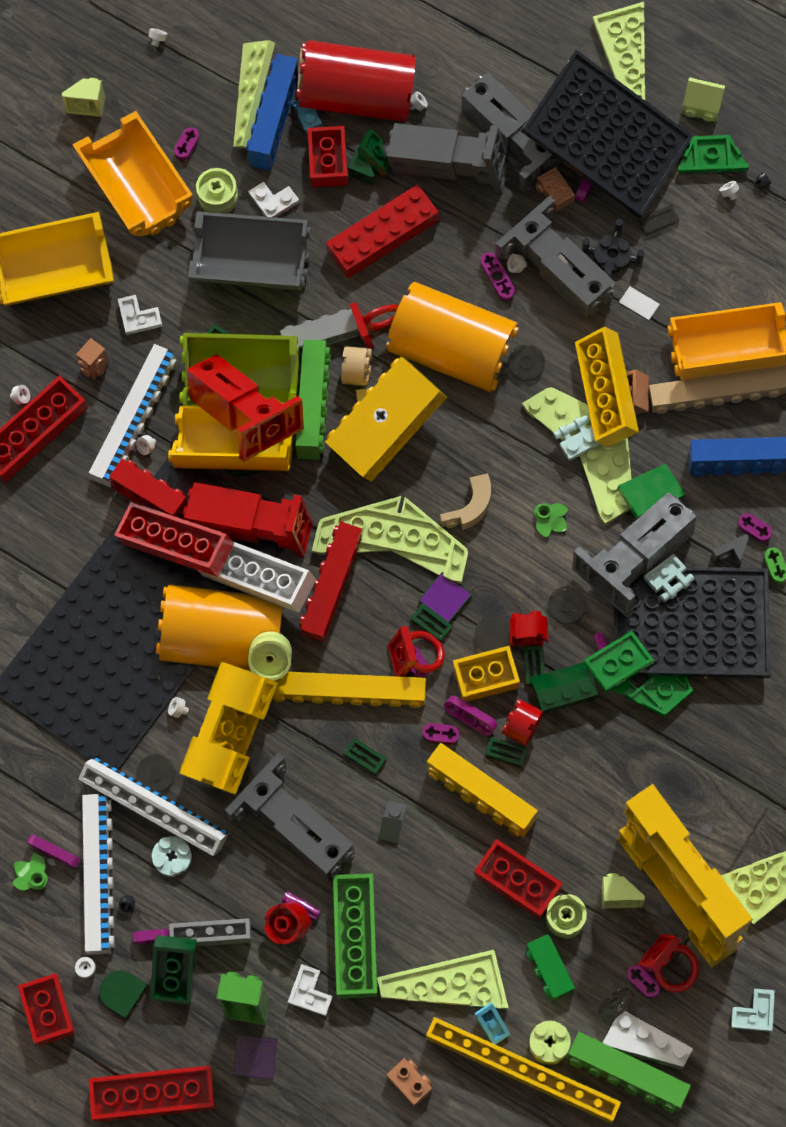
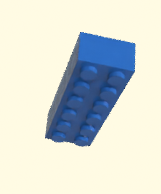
[246,54,299,171]
[688,437,786,476]

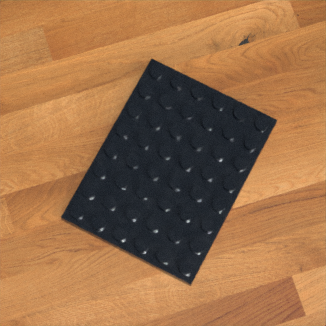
[520,50,693,219]
[613,567,771,678]

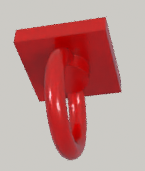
[349,302,399,349]
[387,626,445,677]
[637,934,699,993]

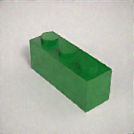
[525,934,575,1002]

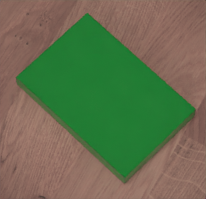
[617,463,685,519]
[583,631,654,693]

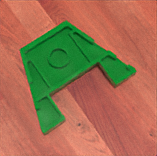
[611,676,693,717]

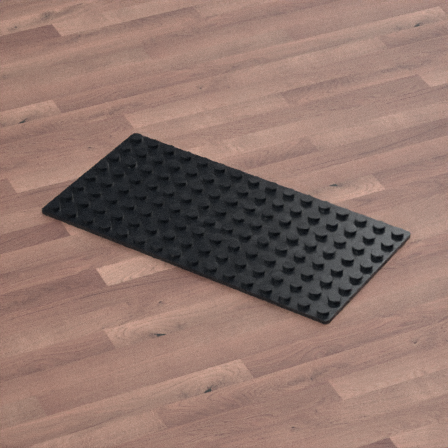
[0,458,284,770]

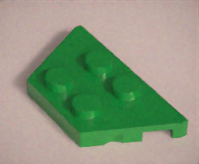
[678,135,749,174]

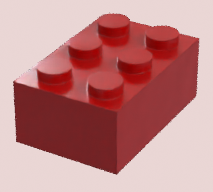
[308,126,348,188]
[18,973,76,1047]

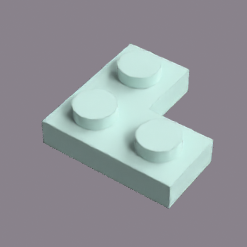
[731,989,775,1032]

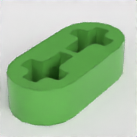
[764,547,786,584]

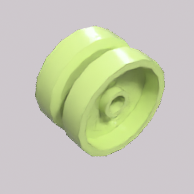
[196,168,238,214]
[248,632,292,681]

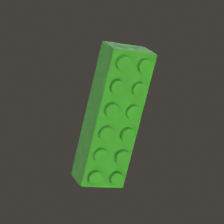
[296,339,331,460]
[333,874,378,999]
[217,972,270,1026]
[567,1032,691,1114]

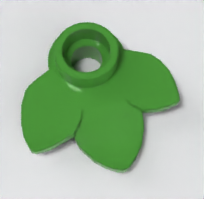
[534,503,568,538]
[12,853,48,891]

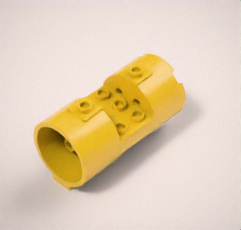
[180,662,278,794]

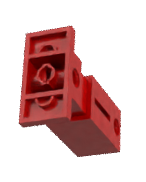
[187,354,304,462]
[183,482,313,558]

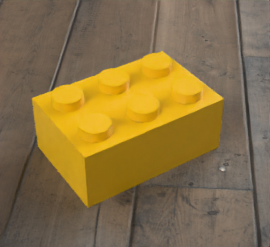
[453,646,520,702]

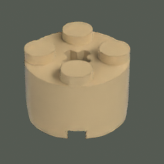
[341,347,372,386]

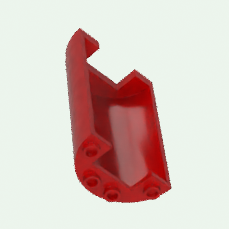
[296,40,416,122]

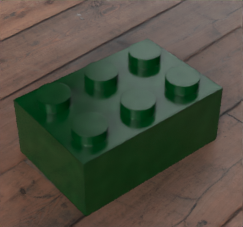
[150,935,197,1004]

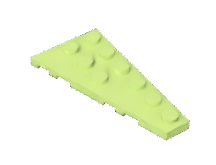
[593,2,645,100]
[233,40,275,148]
[721,851,786,924]
[377,950,509,1009]

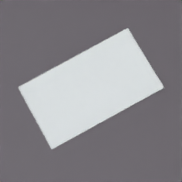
[619,287,660,320]

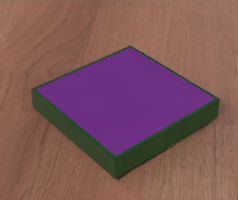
[418,572,472,624]

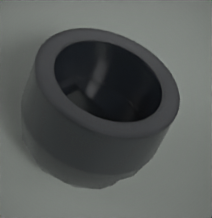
[755,172,772,189]
[118,895,136,912]

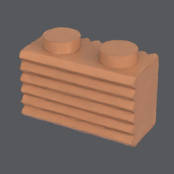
[535,167,575,212]

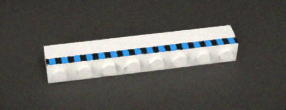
[89,344,177,488]
[78,757,229,856]
[83,794,115,955]

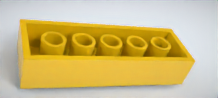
[575,327,639,447]
[427,743,538,838]

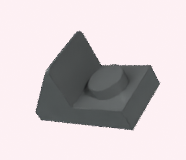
[711,534,749,567]
[379,800,407,844]

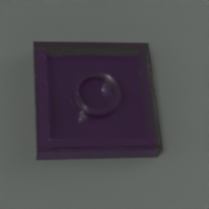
[233,1034,278,1079]

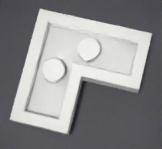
[248,182,299,218]
[118,295,163,335]
[288,964,333,1016]

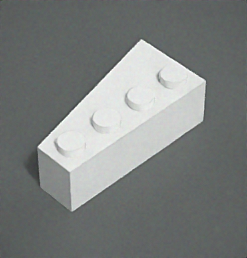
[603,1009,693,1070]

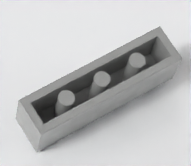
[280,309,359,354]
[169,918,252,946]

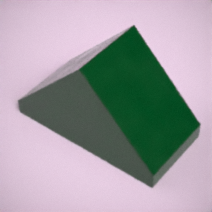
[348,146,375,185]

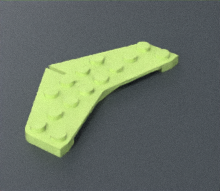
[522,387,631,525]
[312,496,468,584]

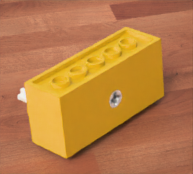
[325,356,447,482]

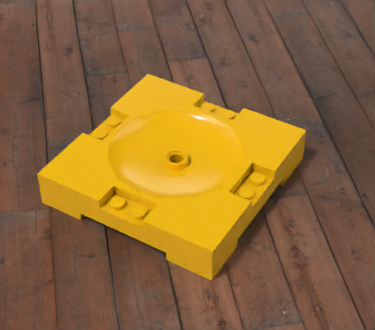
[617,784,753,968]

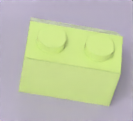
[62,78,105,117]
[681,78,725,122]
[601,873,645,909]

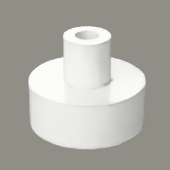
[148,28,167,46]
[410,91,428,111]
[719,181,739,200]
[507,254,527,273]
[10,385,30,405]
[136,435,156,455]
[168,697,189,718]
[75,957,96,978]

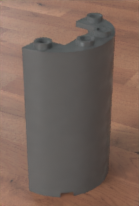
[188,211,311,290]

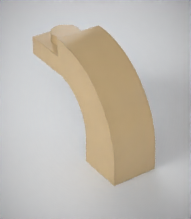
[440,473,491,530]

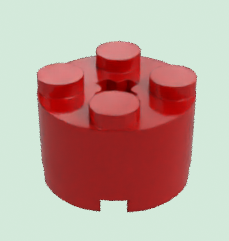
[509,611,549,648]
[501,699,543,746]
[264,901,311,944]

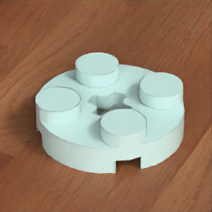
[152,836,192,877]

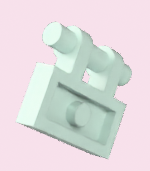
[553,415,600,461]
[644,554,695,602]

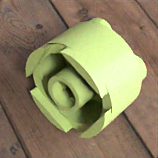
[546,894,587,939]
[529,1021,571,1065]

